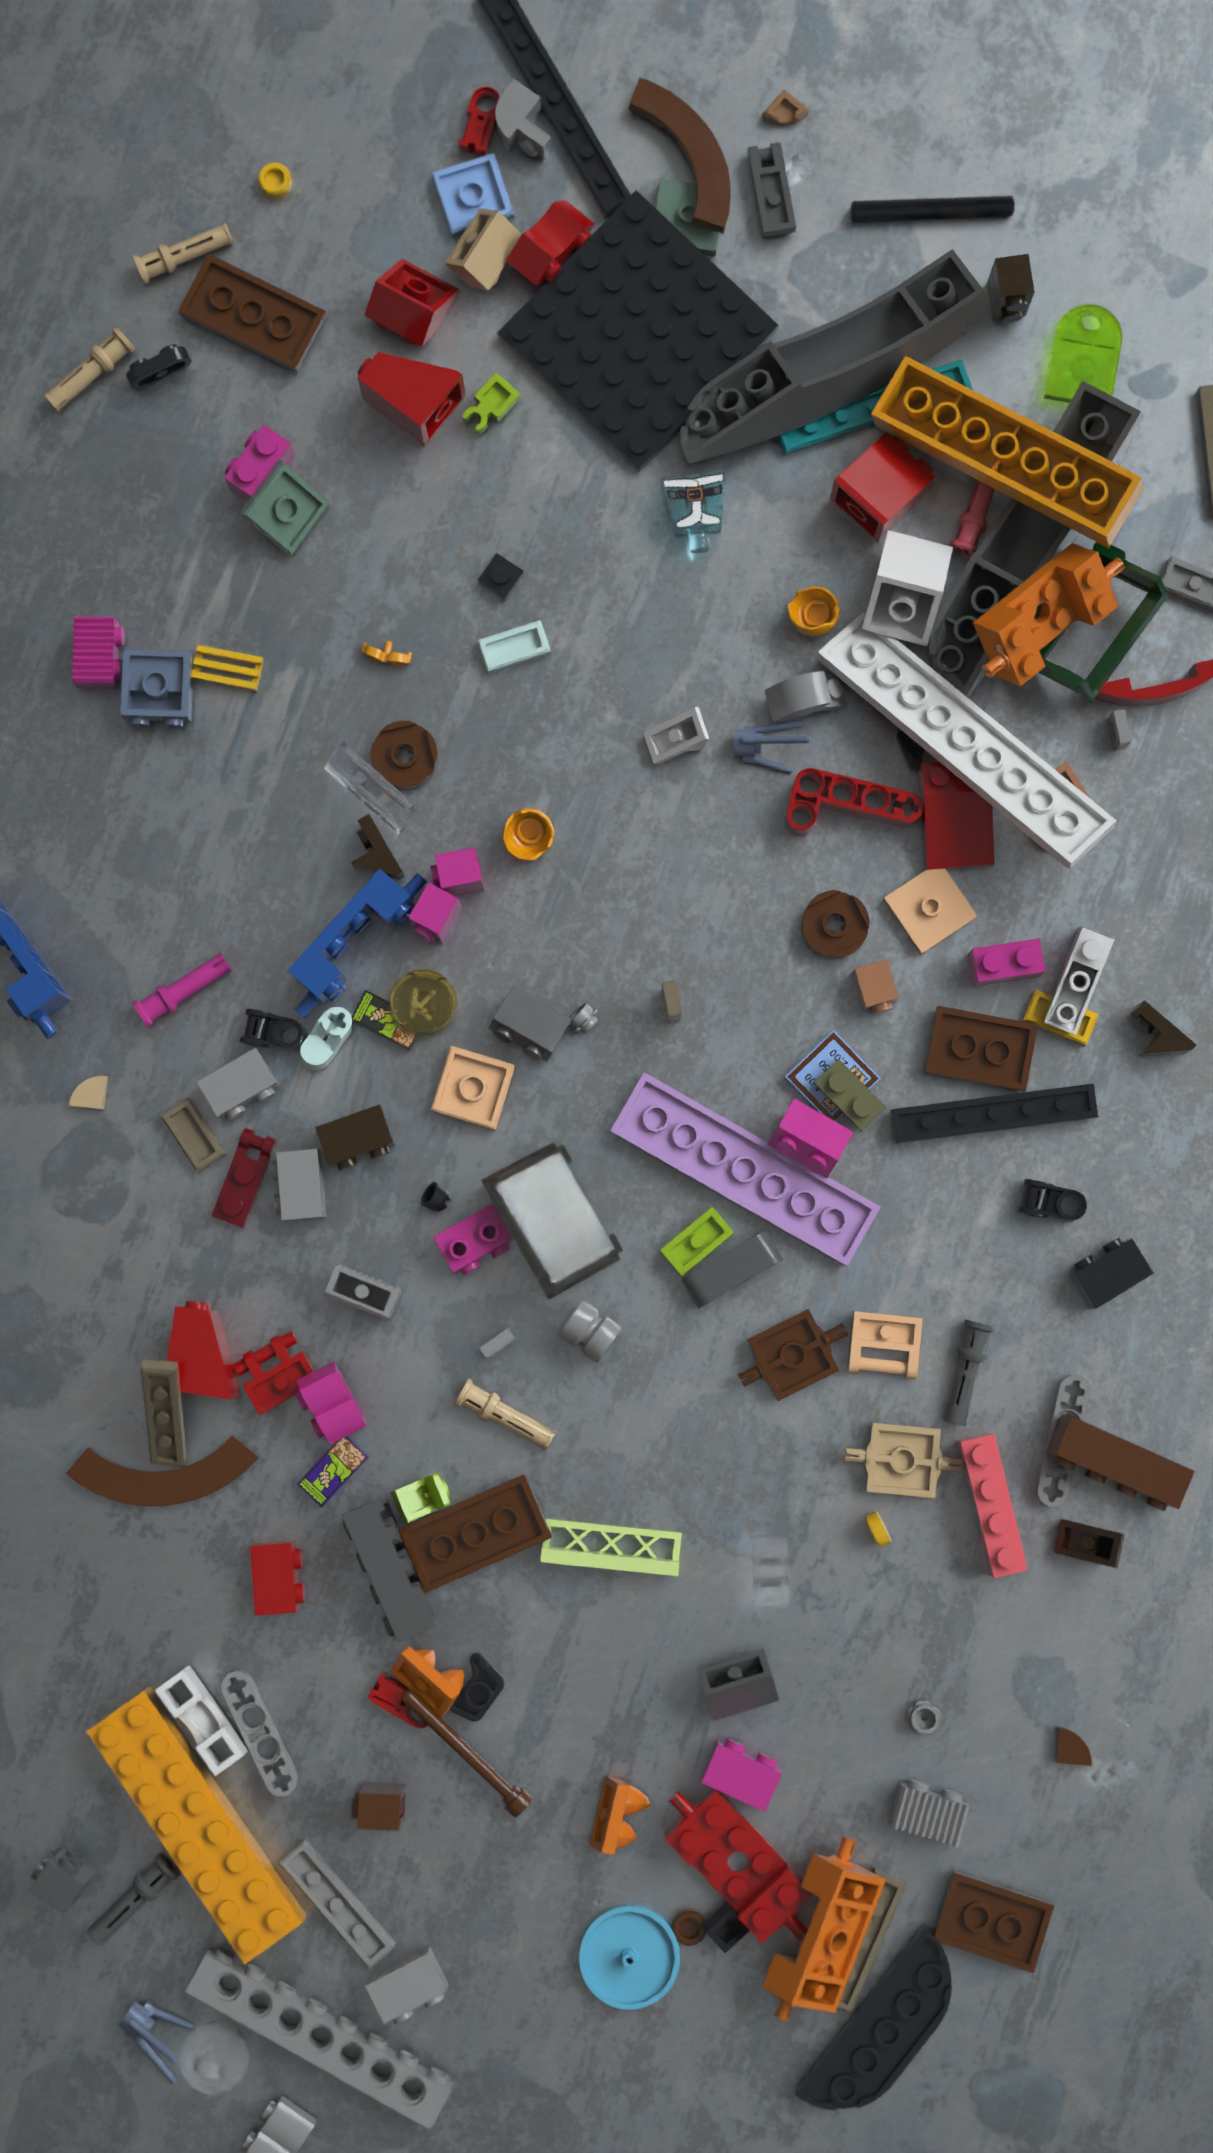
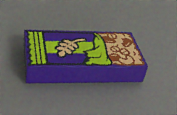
[297,1436,369,1508]

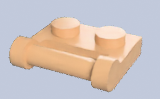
[848,1311,923,1380]

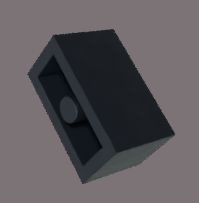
[1069,1237,1154,1309]

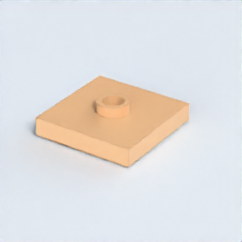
[883,868,978,955]
[431,1046,516,1130]

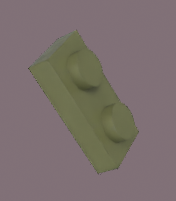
[814,1059,887,1132]

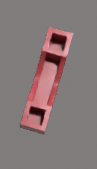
[956,1433,1028,1578]

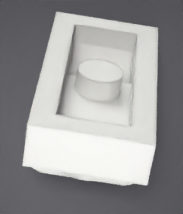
[643,707,709,764]

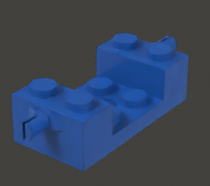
[288,869,427,1018]
[0,901,71,1039]

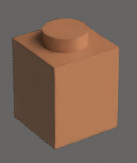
[852,959,899,1014]

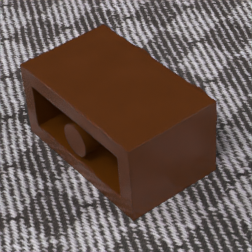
[351,1783,406,1831]

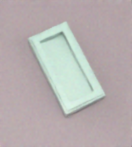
[477,620,551,674]

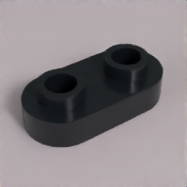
[126,344,192,390]

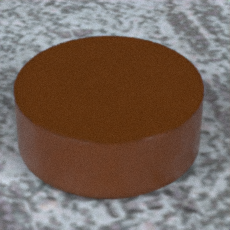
[672,1908,706,1946]

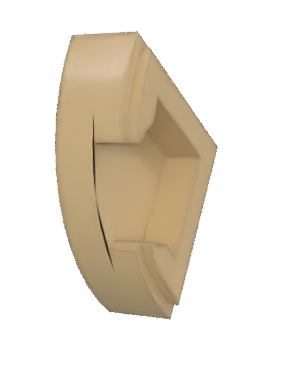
[69,1076,108,1110]

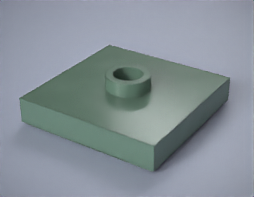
[656,178,719,256]
[239,460,330,556]

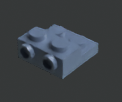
[120,649,193,729]

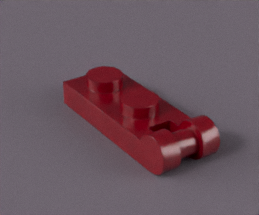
[211,1127,277,1228]

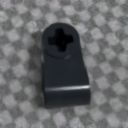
[239,1009,308,1052]
[1018,1179,1087,1222]

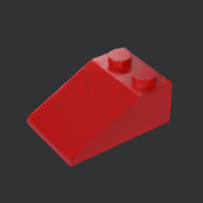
[917,761,995,870]

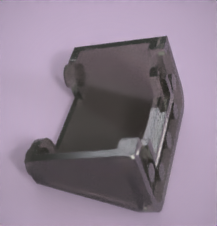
[481,1142,623,1301]

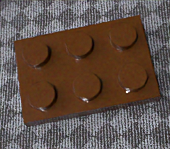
[924,1006,1038,1092]
[933,1870,1054,1973]

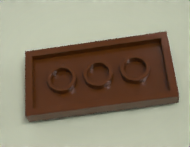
[178,253,327,373]
[399,1473,553,1593]

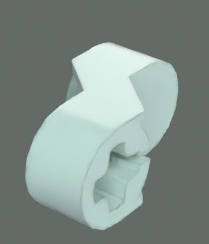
[300,1007,352,1071]

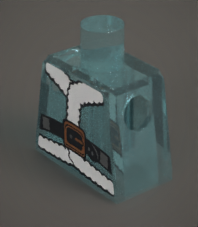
[661,471,725,553]

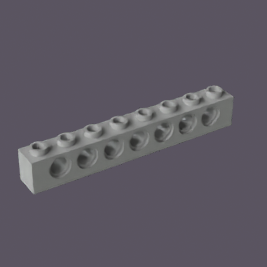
[185,1947,453,2130]

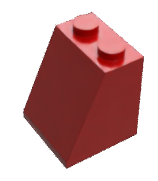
[357,352,466,447]
[830,432,935,543]
[166,1301,241,1400]

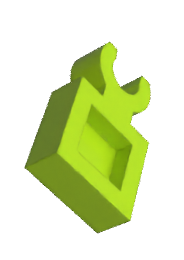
[462,372,521,435]

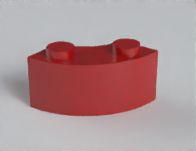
[505,199,595,285]

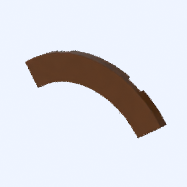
[628,77,731,234]
[66,1435,260,1506]

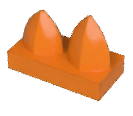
[390,1646,464,1718]
[589,1776,651,1855]

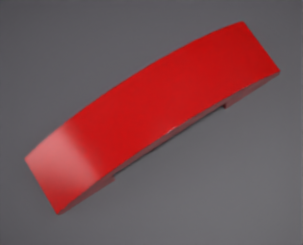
[1095,659,1213,706]

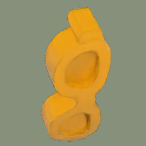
[361,641,412,666]

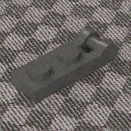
[747,142,796,238]

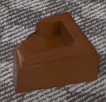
[1055,1726,1092,1766]

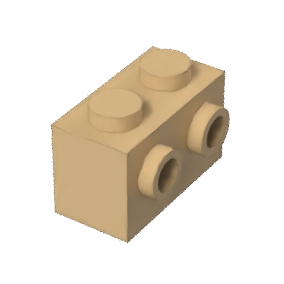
[445,208,522,291]

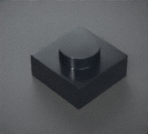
[478,553,524,601]
[701,1902,750,1953]

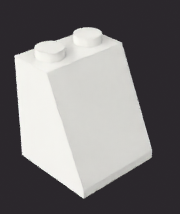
[862,530,953,646]

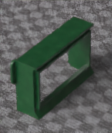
[1038,542,1169,703]

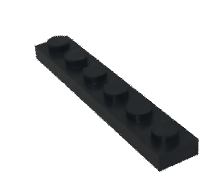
[890,1083,1098,1144]

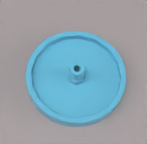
[579,1904,680,2010]

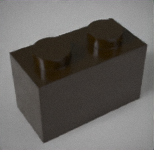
[987,254,1035,323]
[315,1104,396,1171]

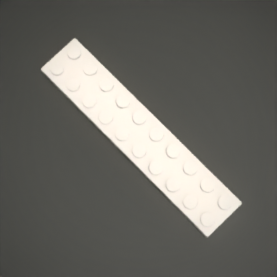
[817,612,1117,870]

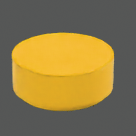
[258,162,292,199]
[865,1511,892,1547]

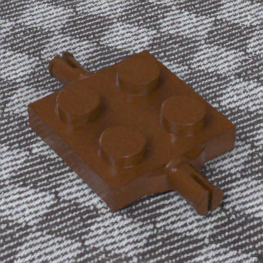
[738,1309,849,1401]

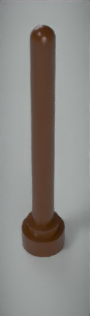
[402,1690,533,1818]

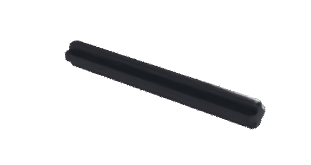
[850,196,1015,221]

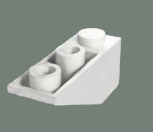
[1044,926,1114,1035]

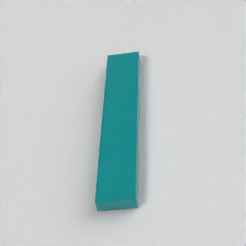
[777,359,973,456]

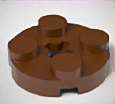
[370,721,438,789]
[801,890,870,959]

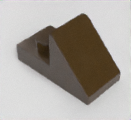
[351,814,405,880]
[1130,1000,1197,1057]
[1054,1519,1125,1569]

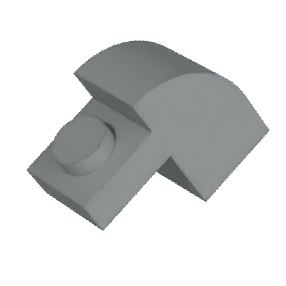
[496,79,552,160]
[764,671,847,722]

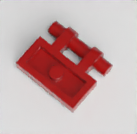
[232,1331,315,1415]

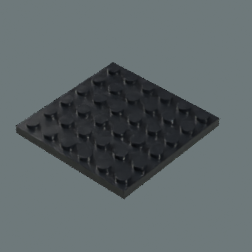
[497,190,779,472]

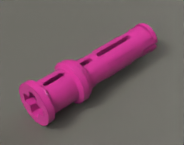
[132,952,232,1028]

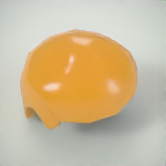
[787,586,840,637]
[502,808,554,861]

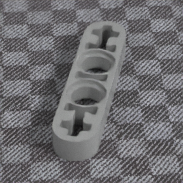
[1036,1375,1090,1507]
[221,1669,299,1797]

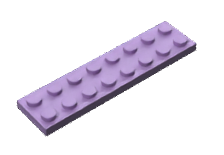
[610,1072,881,1267]

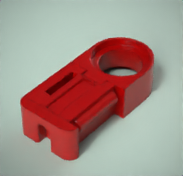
[458,86,500,157]
[368,1672,428,1728]

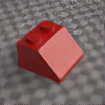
[364,259,459,346]

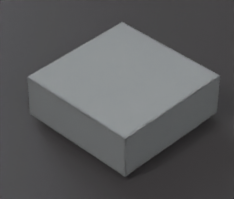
[1107,709,1132,750]
[479,1328,515,1358]

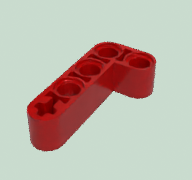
[785,768,924,836]

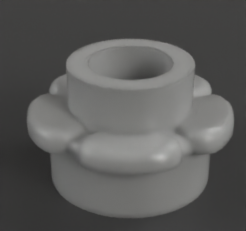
[569,1003,598,1034]
[907,1700,941,1735]

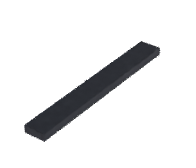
[477,0,631,219]

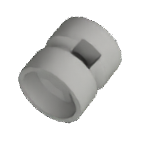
[558,1300,622,1363]

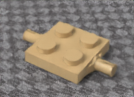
[844,1422,963,1498]

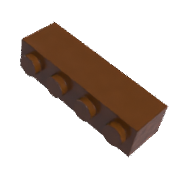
[1046,1414,1195,1511]

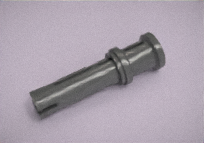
[944,1319,995,1426]
[87,1853,181,1946]

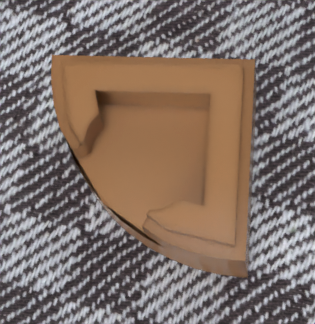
[762,89,809,126]

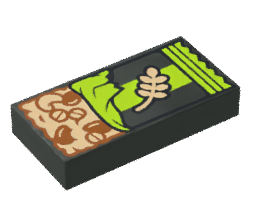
[351,990,419,1051]

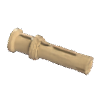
[132,223,233,284]
[44,326,136,412]
[454,1378,556,1451]

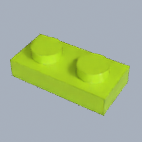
[660,1207,734,1277]

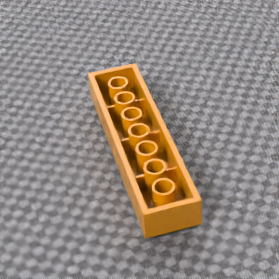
[871,356,1144,548]
[86,1686,307,1964]

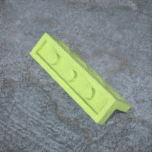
[540,1518,682,1576]

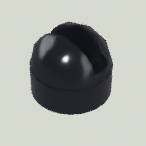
[421,1182,451,1212]

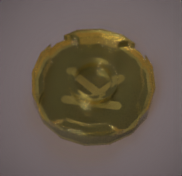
[389,969,457,1036]

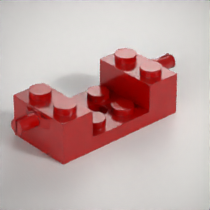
[665,1788,813,1944]

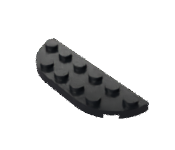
[794,1925,952,2111]

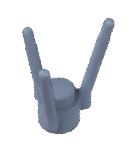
[734,720,811,774]
[119,2001,194,2084]

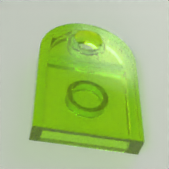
[1044,304,1123,403]

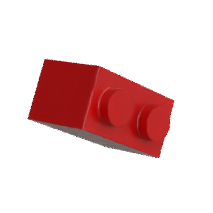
[250,1540,305,1616]

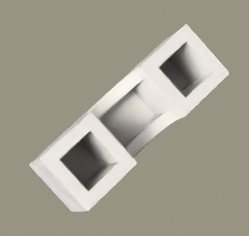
[155,1665,249,1776]

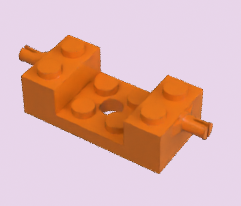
[973,543,1125,686]
[762,1836,886,2022]

